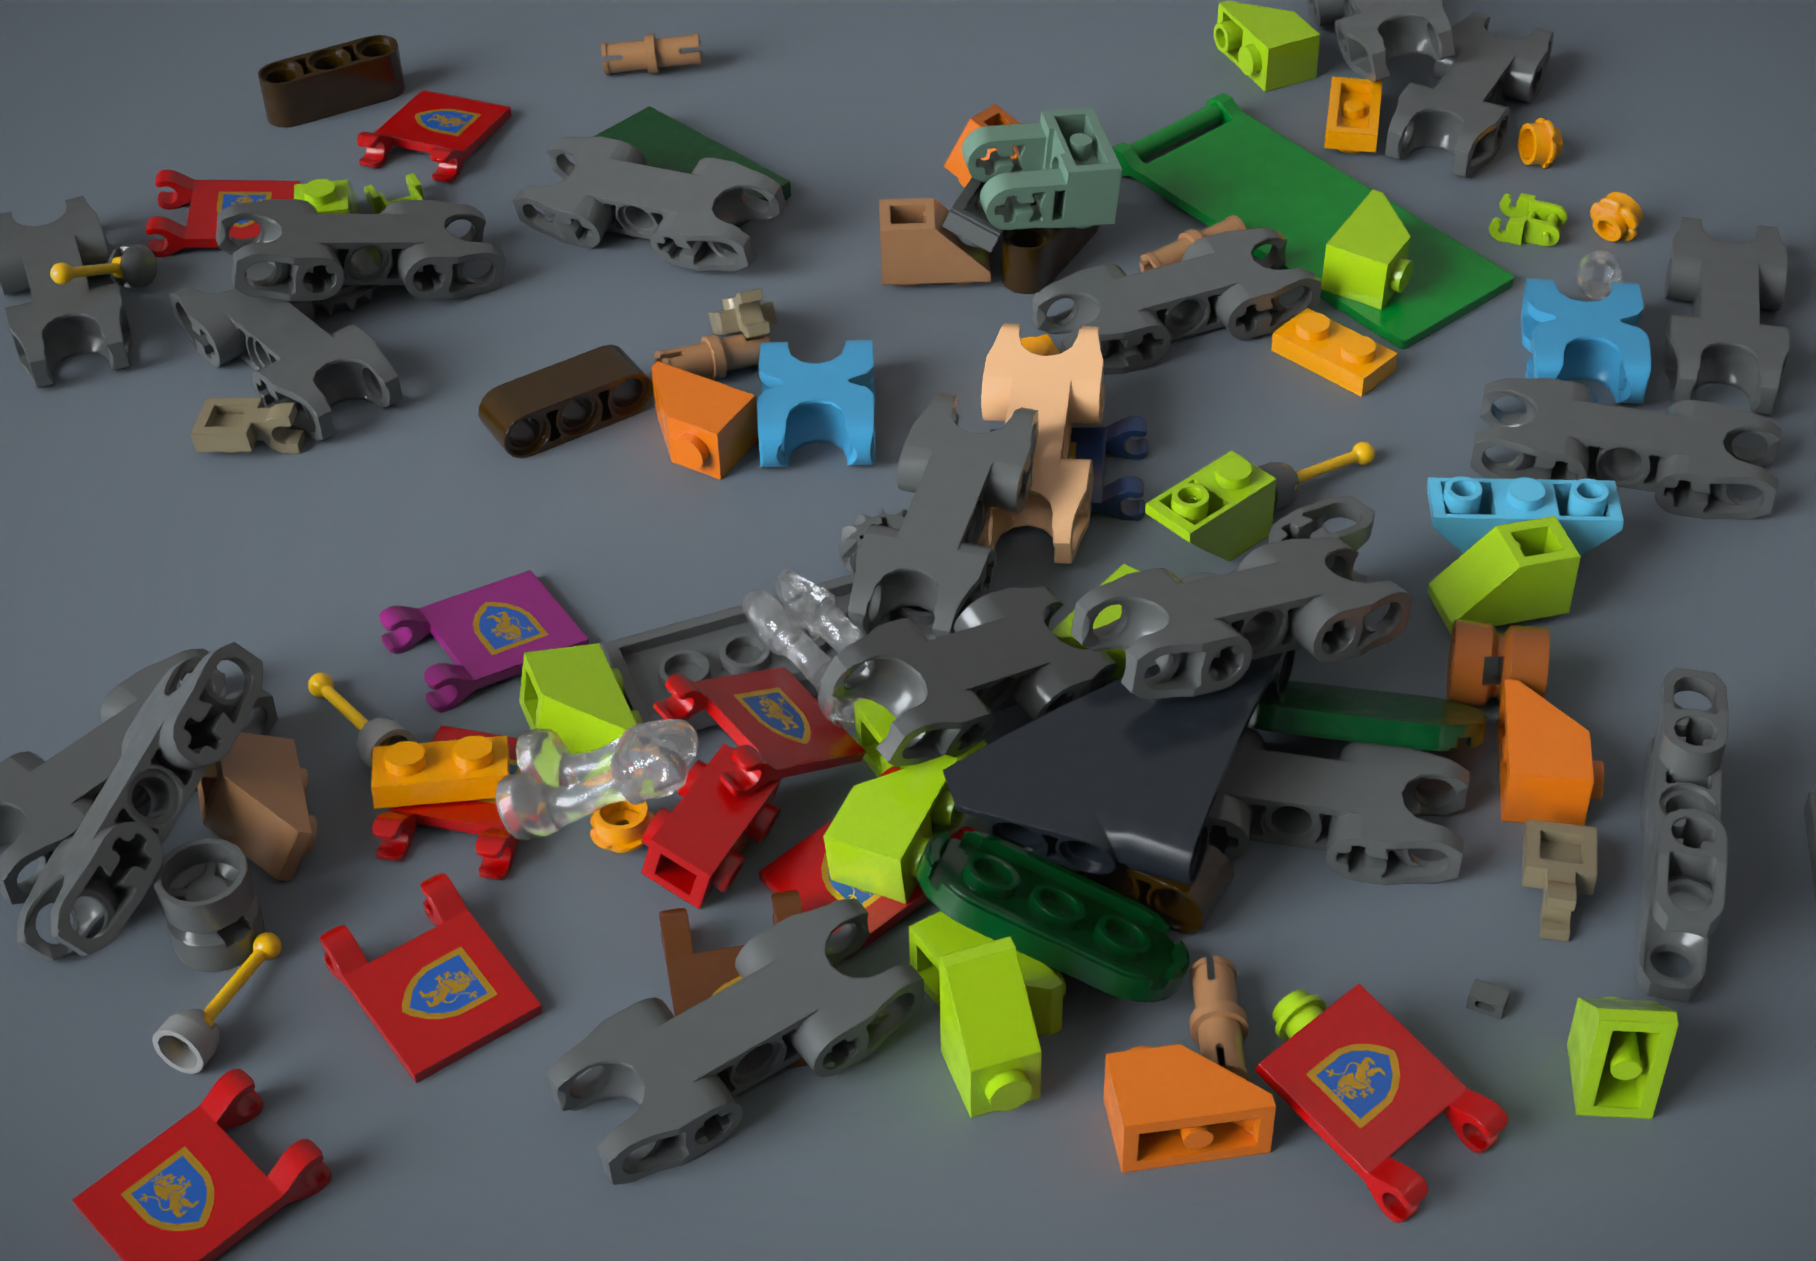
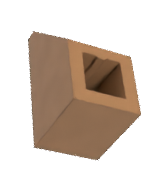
[879,198,991,287]
[197,732,317,882]

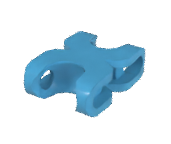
[1521,278,1651,404]
[757,339,876,468]

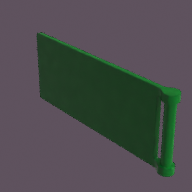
[1112,93,1514,349]

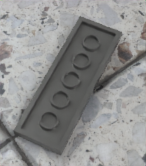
[603,573,936,745]

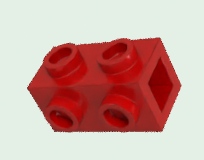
[641,743,782,909]

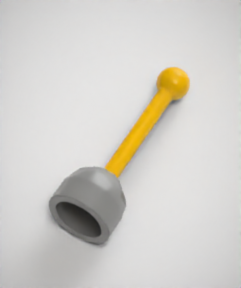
[308,672,416,769]
[152,932,282,1074]

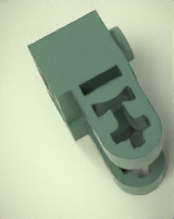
[962,107,1122,230]

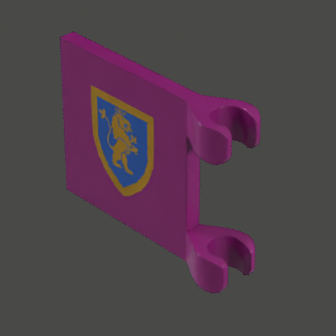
[380,570,589,713]

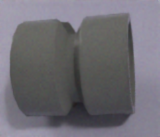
[154,838,265,973]

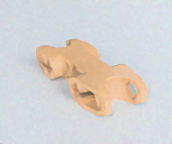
[977,323,1105,564]

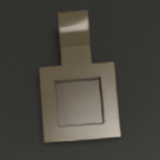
[709,288,777,338]
[190,397,306,454]
[1522,819,1597,942]

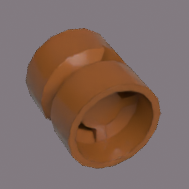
[1446,620,1550,706]

